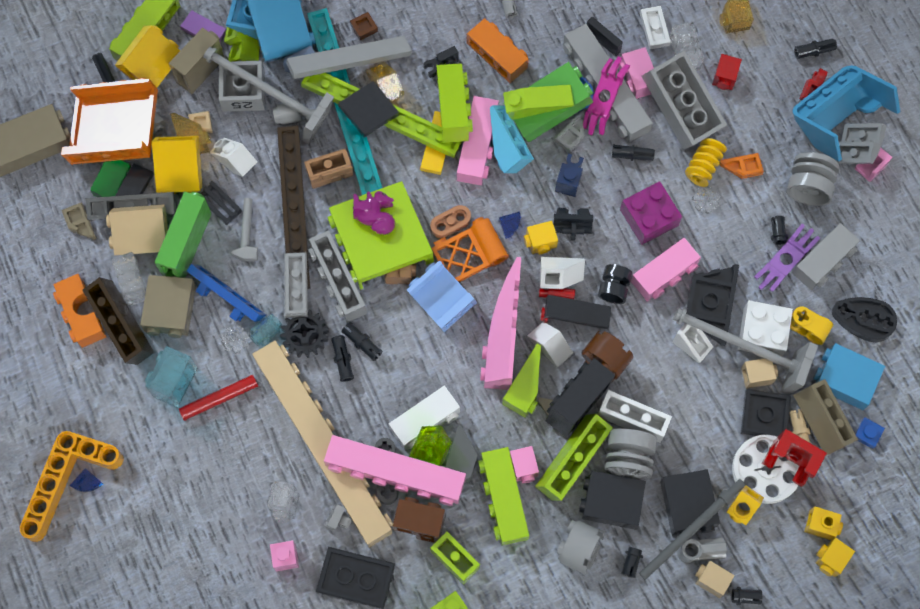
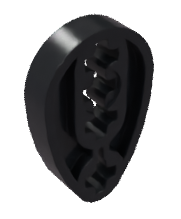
[832,297,897,343]

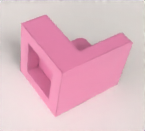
[855,148,893,182]

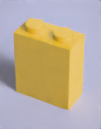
[115,25,180,88]
[152,136,203,194]

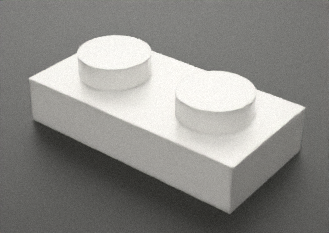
[640,6,671,50]

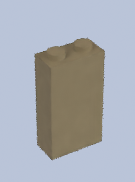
[0,104,71,177]

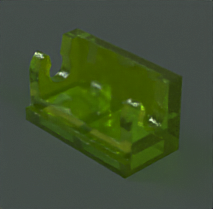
[409,426,452,466]

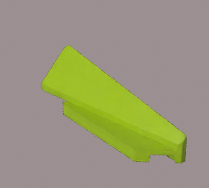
[224,27,260,62]

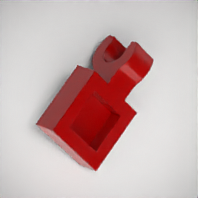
[799,68,828,100]

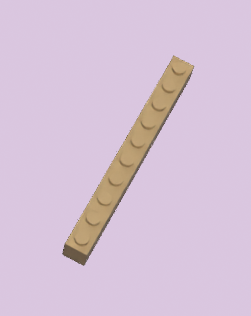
[252,340,393,548]

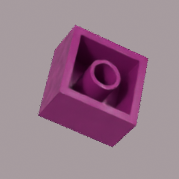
[620,181,682,245]

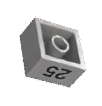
[219,61,265,112]

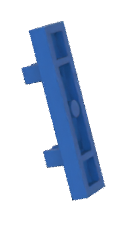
[187,264,267,322]

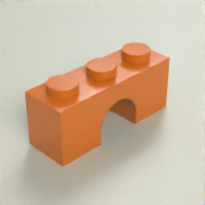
[53,274,107,348]

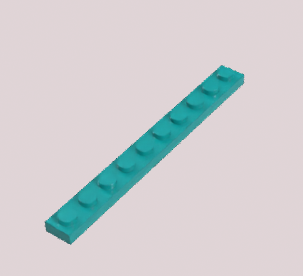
[307,8,382,195]

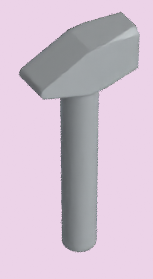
[231,198,258,262]

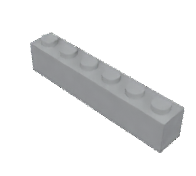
[563,24,653,143]

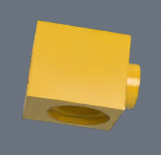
[727,485,764,525]

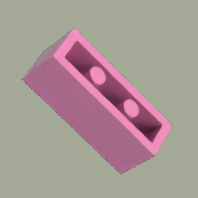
[631,238,701,301]

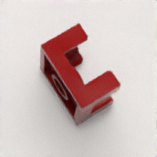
[761,429,827,487]

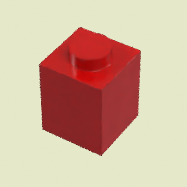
[712,54,742,90]

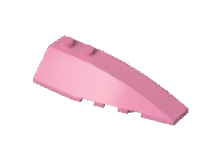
[480,257,521,390]

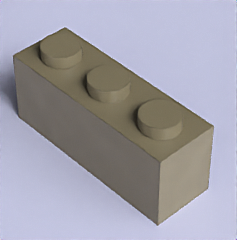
[793,379,858,456]

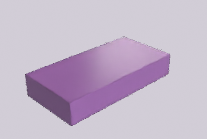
[180,10,226,42]

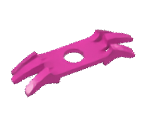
[583,56,630,136]

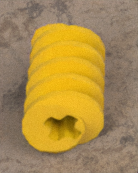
[685,138,727,187]

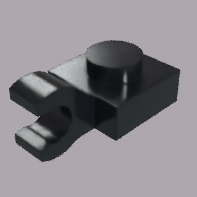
[423,46,459,78]

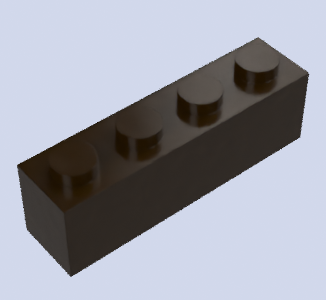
[83,277,155,365]

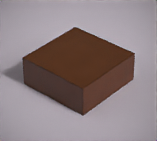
[350,12,378,40]

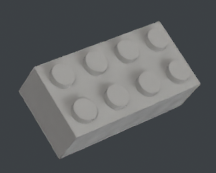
[642,50,727,150]

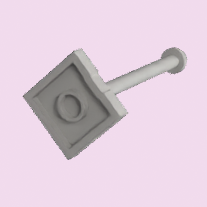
[203,47,334,145]
[673,308,818,395]

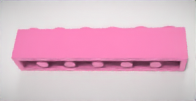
[324,435,466,506]

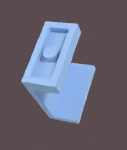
[407,260,477,332]

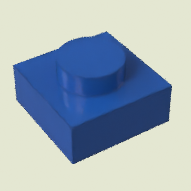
[855,417,885,449]

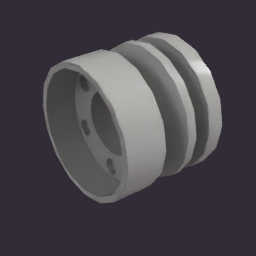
[786,152,840,206]
[604,429,657,479]

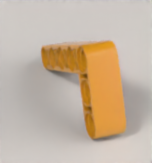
[20,431,124,542]

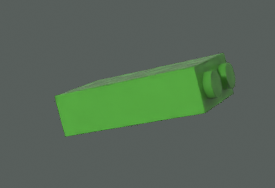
[504,61,593,143]
[155,191,211,278]

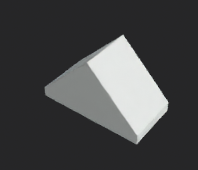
[527,322,573,368]
[673,323,713,363]

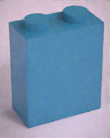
[813,343,885,410]

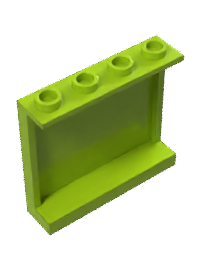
[327,181,434,290]

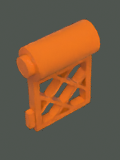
[431,217,509,282]

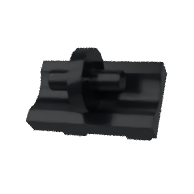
[553,208,593,241]

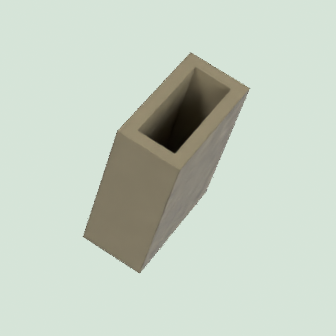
[169,27,224,94]
[140,275,196,338]

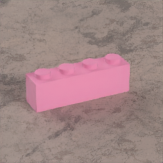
[457,96,499,186]

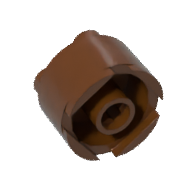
[581,331,634,383]

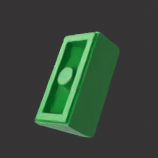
[90,160,131,197]

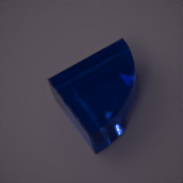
[499,211,521,239]
[69,468,103,492]

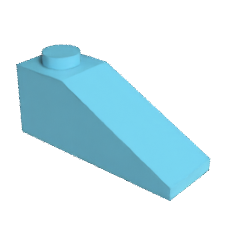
[490,105,534,173]

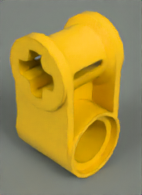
[790,306,833,345]

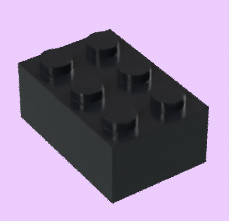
[545,358,615,438]

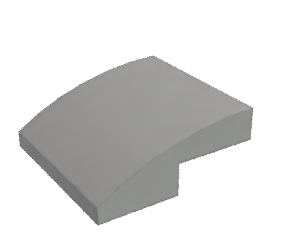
[834,123,887,164]

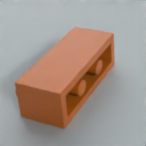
[467,18,529,84]

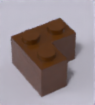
[392,497,445,543]

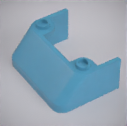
[793,65,901,162]

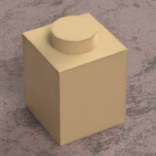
[741,358,778,389]
[695,561,735,599]

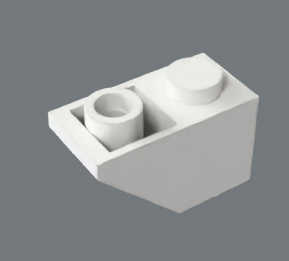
[210,138,257,177]
[540,257,585,289]

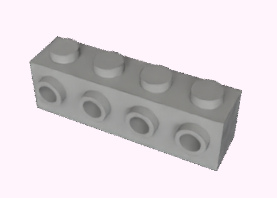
[308,230,367,323]

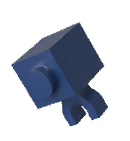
[555,154,584,197]

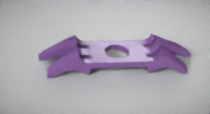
[754,224,820,292]

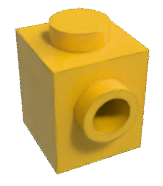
[523,221,558,255]
[804,506,843,540]
[816,537,855,577]

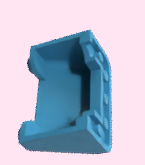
[246,0,316,63]

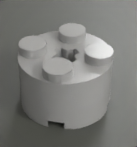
[557,520,605,575]

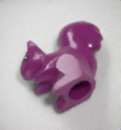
[353,191,395,235]

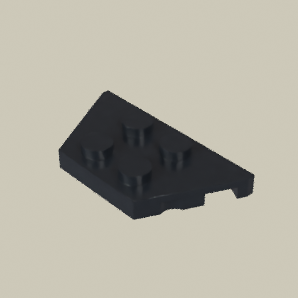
[686,264,739,346]

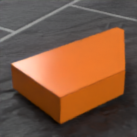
[719,153,764,179]

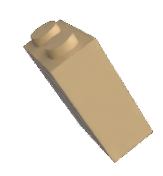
[106,205,168,255]

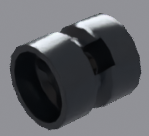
[598,264,633,304]

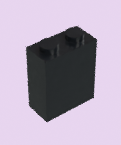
[660,469,720,536]
[579,470,646,530]

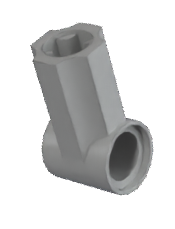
[677,538,727,563]

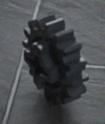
[280,310,329,358]

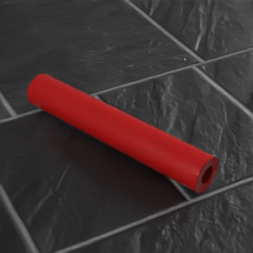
[179,374,258,421]

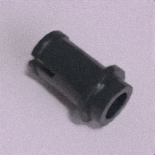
[771,216,788,245]
[621,547,643,578]
[731,587,763,606]

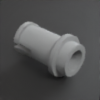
[500,0,518,18]

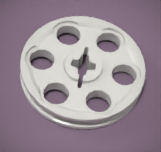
[732,435,799,504]

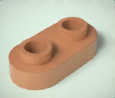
[430,205,471,238]

